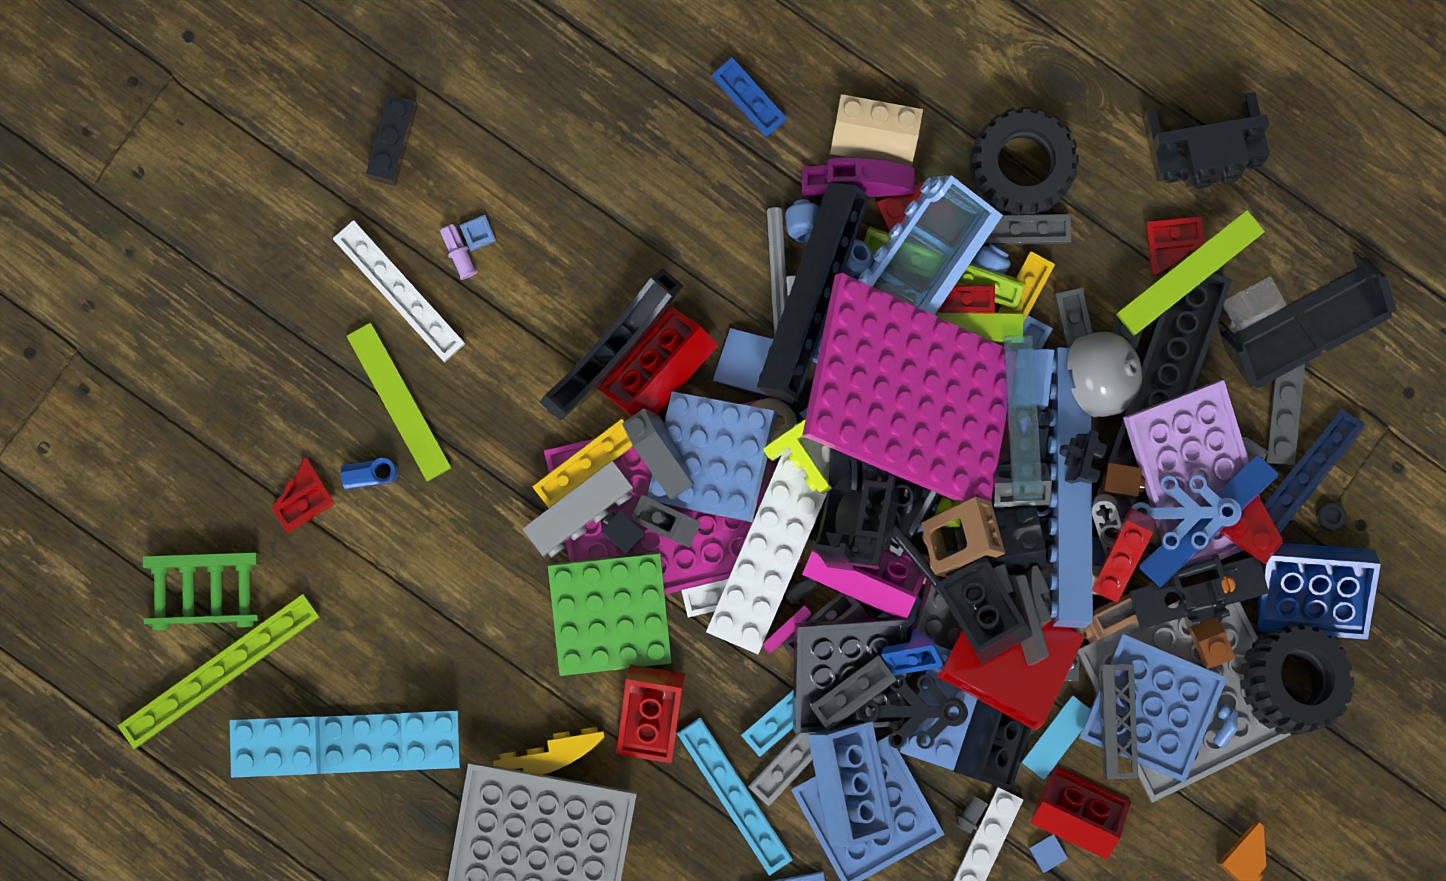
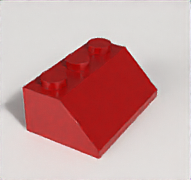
[1030,765,1131,860]

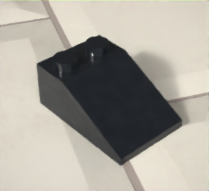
[890,476,941,556]
[936,556,1031,664]

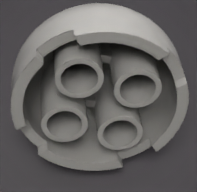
[1067,332,1142,417]

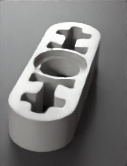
[1092,494,1124,556]

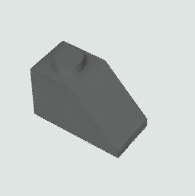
[630,495,701,548]

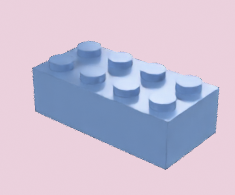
[898,645,977,770]

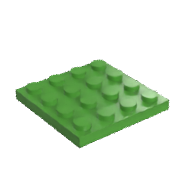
[548,552,671,676]

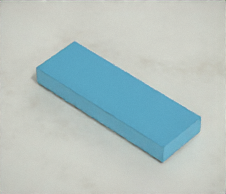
[1021,696,1091,780]

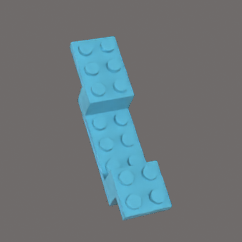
[230,711,460,778]

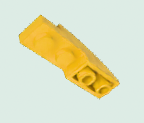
[493,727,605,775]

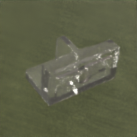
[1223,277,1287,334]

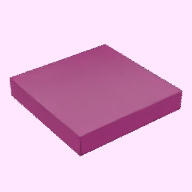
[762,606,811,654]

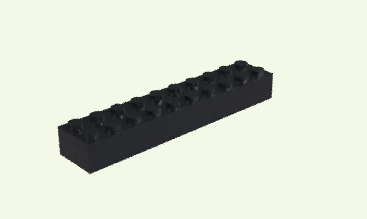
[1092,261,1232,537]

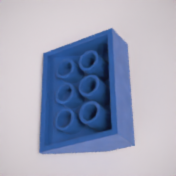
[1256,543,1381,639]

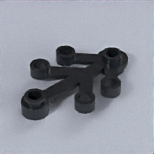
[857,675,968,749]

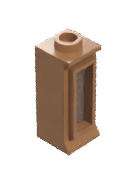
[1079,587,1143,643]

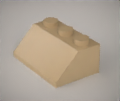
[830,94,923,167]

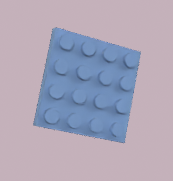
[647,392,778,522]
[1079,634,1227,783]
[791,735,945,881]

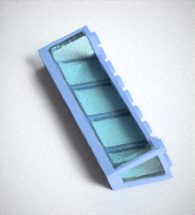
[813,175,1003,364]

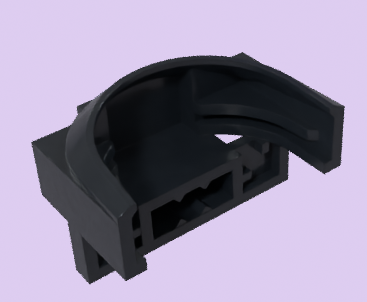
[1143,92,1270,189]
[811,447,899,571]

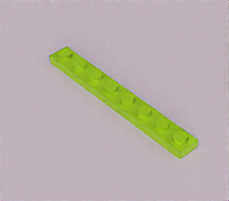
[118,594,320,749]

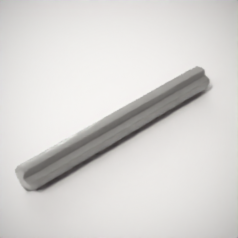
[767,207,787,336]

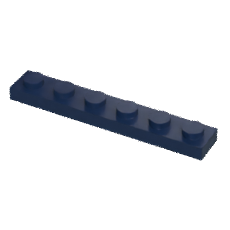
[1264,409,1365,534]

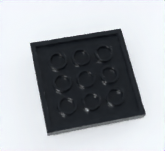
[793,617,908,734]

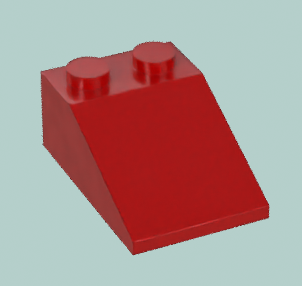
[616,665,686,763]

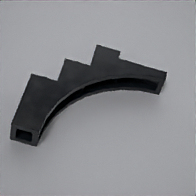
[539,268,683,421]

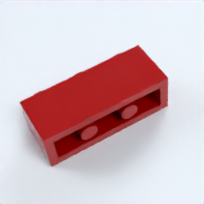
[1092,508,1156,603]

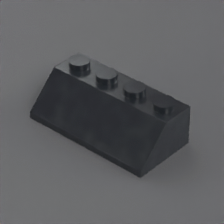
[953,699,1032,792]

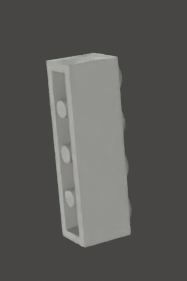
[522,461,633,558]

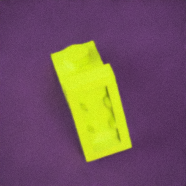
[763,420,832,494]

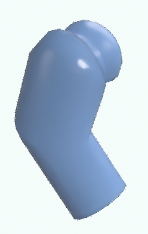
[1213,704,1238,748]

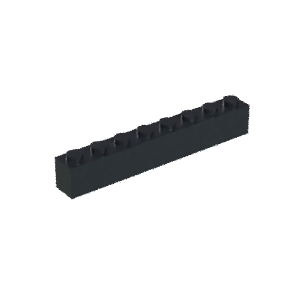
[757,183,870,401]

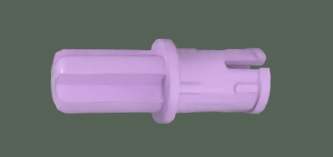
[440,224,477,280]

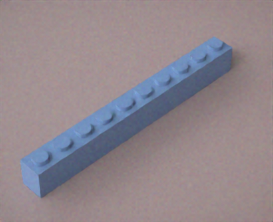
[1047,347,1093,628]

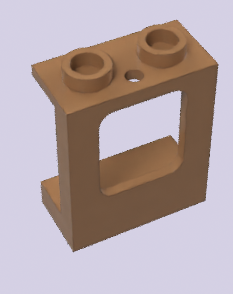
[921,497,1005,578]

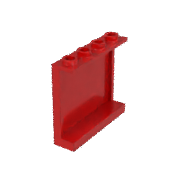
[936,620,1085,730]

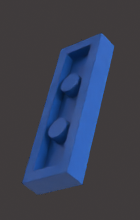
[711,58,787,138]

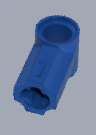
[341,458,399,490]

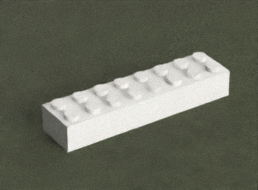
[706,424,830,654]

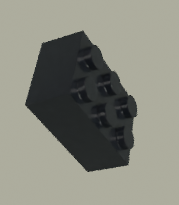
[953,505,1046,575]

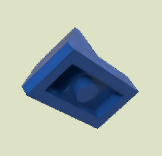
[881,629,945,675]

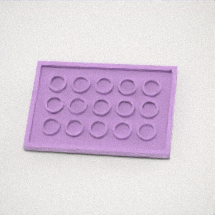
[1123,380,1261,566]

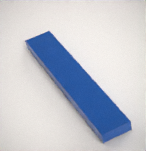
[1140,455,1278,587]

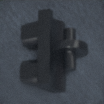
[1059,430,1107,484]

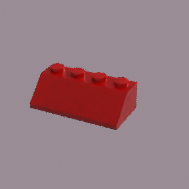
[598,306,718,418]

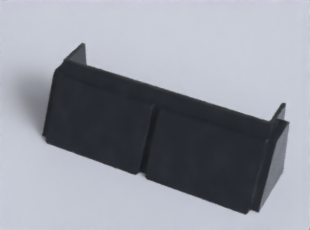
[1219,251,1396,388]

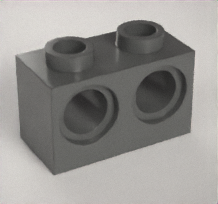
[992,463,1052,507]

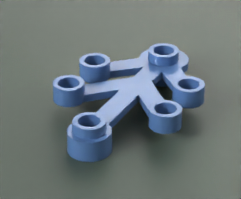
[1132,475,1241,550]

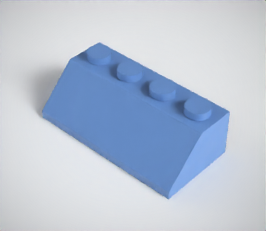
[808,722,895,847]

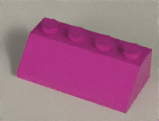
[802,550,930,619]

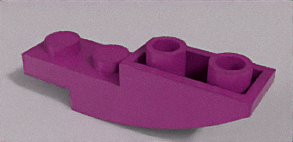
[802,158,915,197]

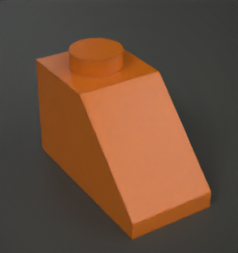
[1217,822,1266,881]

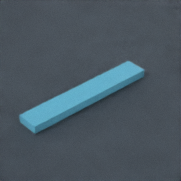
[677,718,793,875]

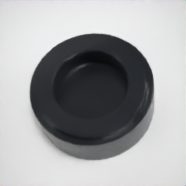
[1317,502,1346,531]

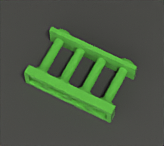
[143,553,261,630]

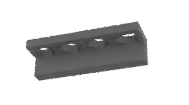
[1099,664,1139,779]

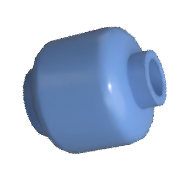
[785,199,820,243]
[843,239,874,279]
[971,243,1011,274]

